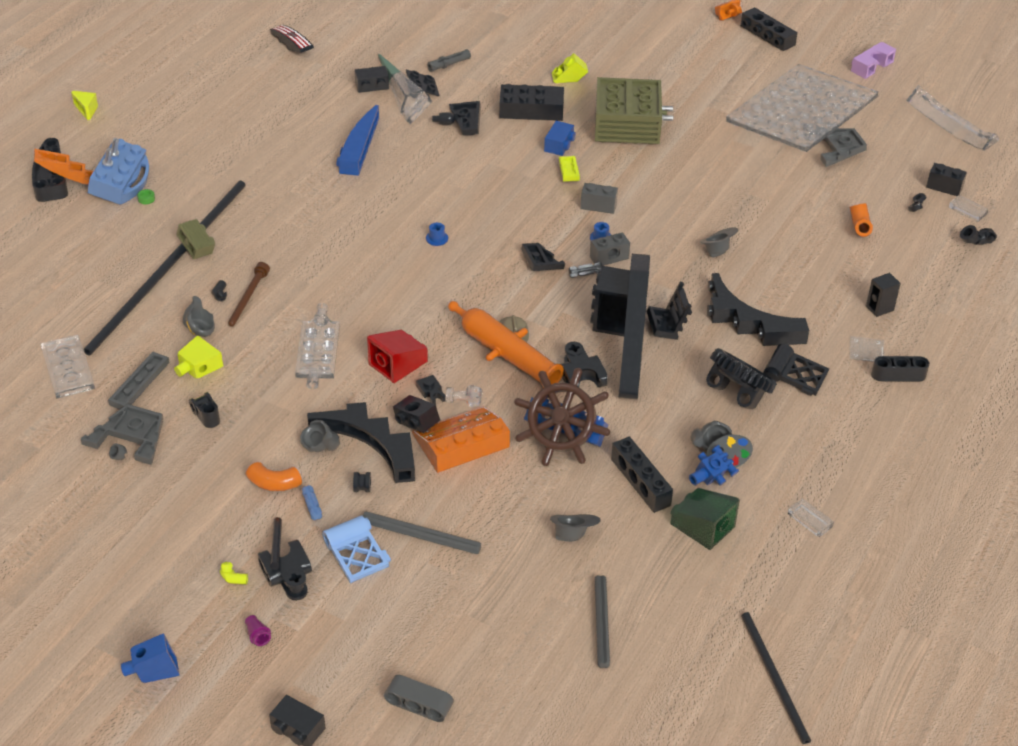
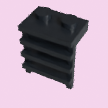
[646,281,692,340]

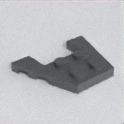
[803,128,867,167]
[81,404,164,465]

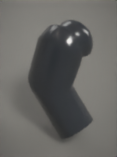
[212,280,227,301]

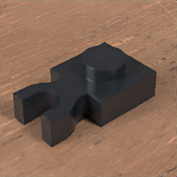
[416,375,446,404]

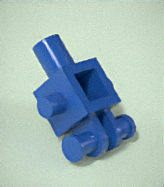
[689,445,739,486]

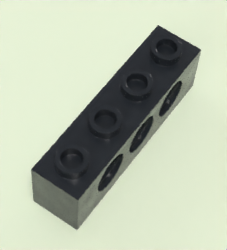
[740,7,798,51]
[611,436,673,513]

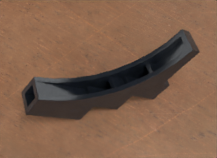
[707,273,810,346]
[307,402,415,483]

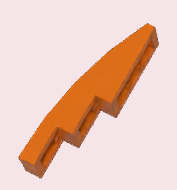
[34,149,94,185]

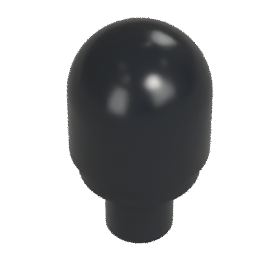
[432,112,455,125]

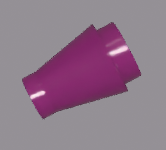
[245,615,271,646]

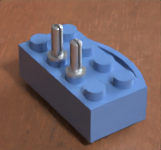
[88,138,149,205]

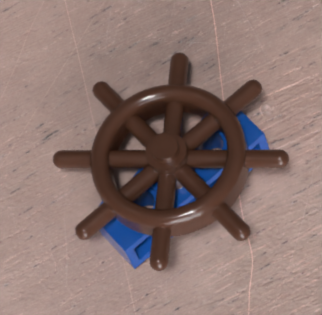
[514,368,610,466]

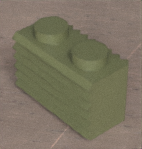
[176,219,215,259]

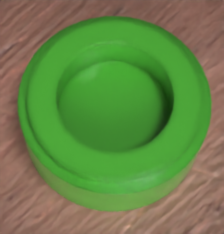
[137,189,155,205]

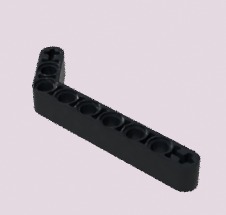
[619,253,650,399]

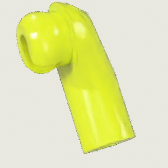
[220,562,248,585]

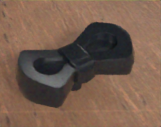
[908,193,927,212]

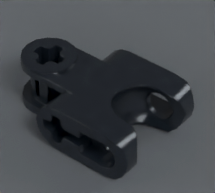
[561,341,607,388]
[258,539,312,601]

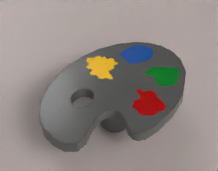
[706,434,753,468]

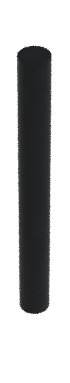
[270,517,282,570]

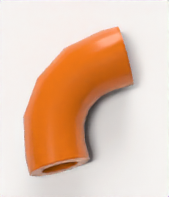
[849,203,873,237]
[246,462,302,491]

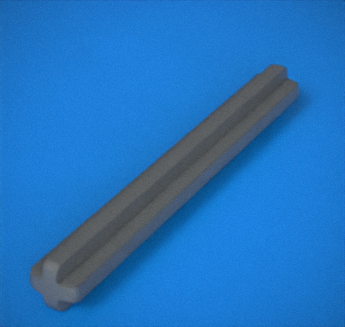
[595,575,610,668]

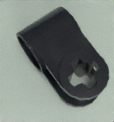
[189,392,220,428]

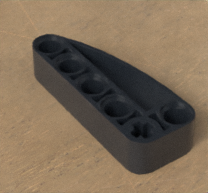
[32,138,68,202]

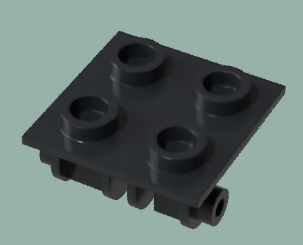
[406,69,440,98]

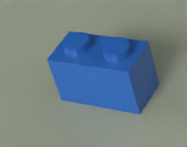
[544,121,576,156]

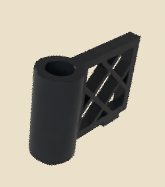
[764,344,830,396]

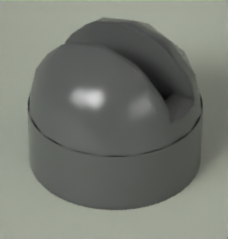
[109,443,127,460]

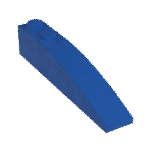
[336,105,379,176]

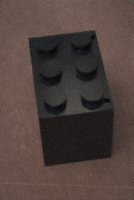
[590,266,630,337]

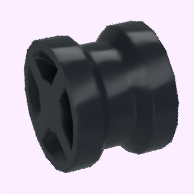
[353,472,371,492]

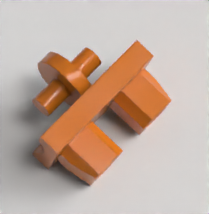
[715,0,742,20]

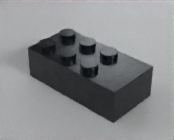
[499,84,564,121]

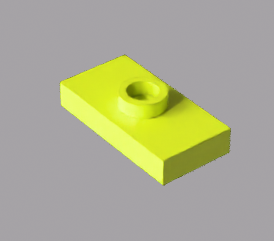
[559,156,580,182]

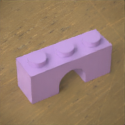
[851,42,896,79]

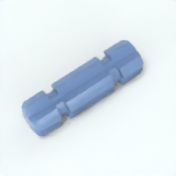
[302,485,322,520]

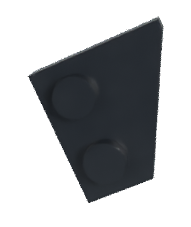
[521,243,565,271]

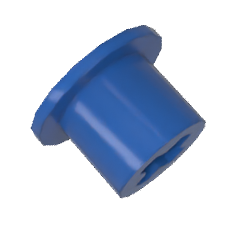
[426,222,448,246]
[590,222,611,240]

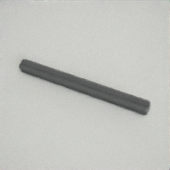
[362,511,481,554]

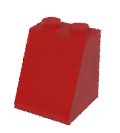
[367,329,428,383]

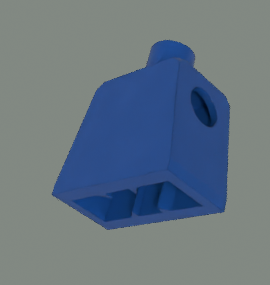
[121,633,180,683]

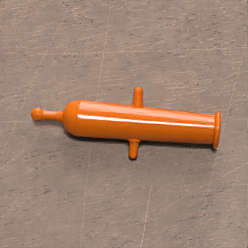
[448,301,564,388]

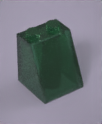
[670,488,740,550]

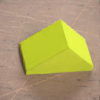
[71,91,98,120]

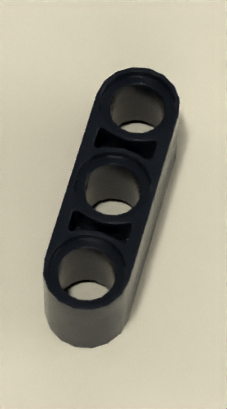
[871,356,930,382]

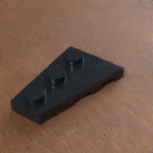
[449,101,481,135]

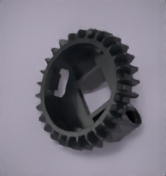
[706,348,777,409]

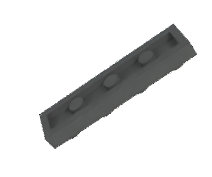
[108,352,170,409]

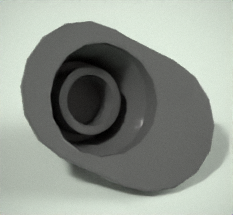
[700,227,738,258]
[550,514,601,542]

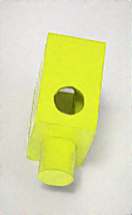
[174,336,223,379]

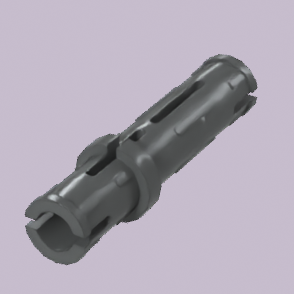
[427,49,471,72]

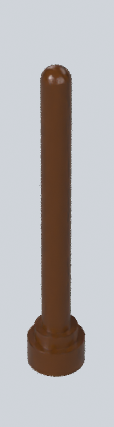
[228,262,270,327]

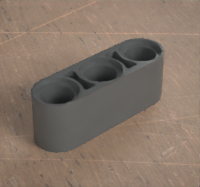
[384,675,454,722]

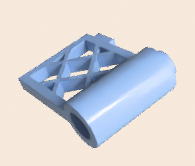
[322,515,391,583]

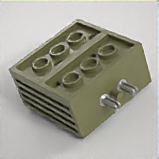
[595,77,674,144]

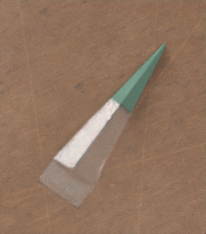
[378,54,433,124]

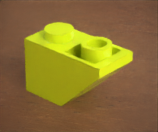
[551,53,588,83]

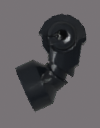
[960,225,997,245]

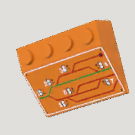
[412,406,510,473]

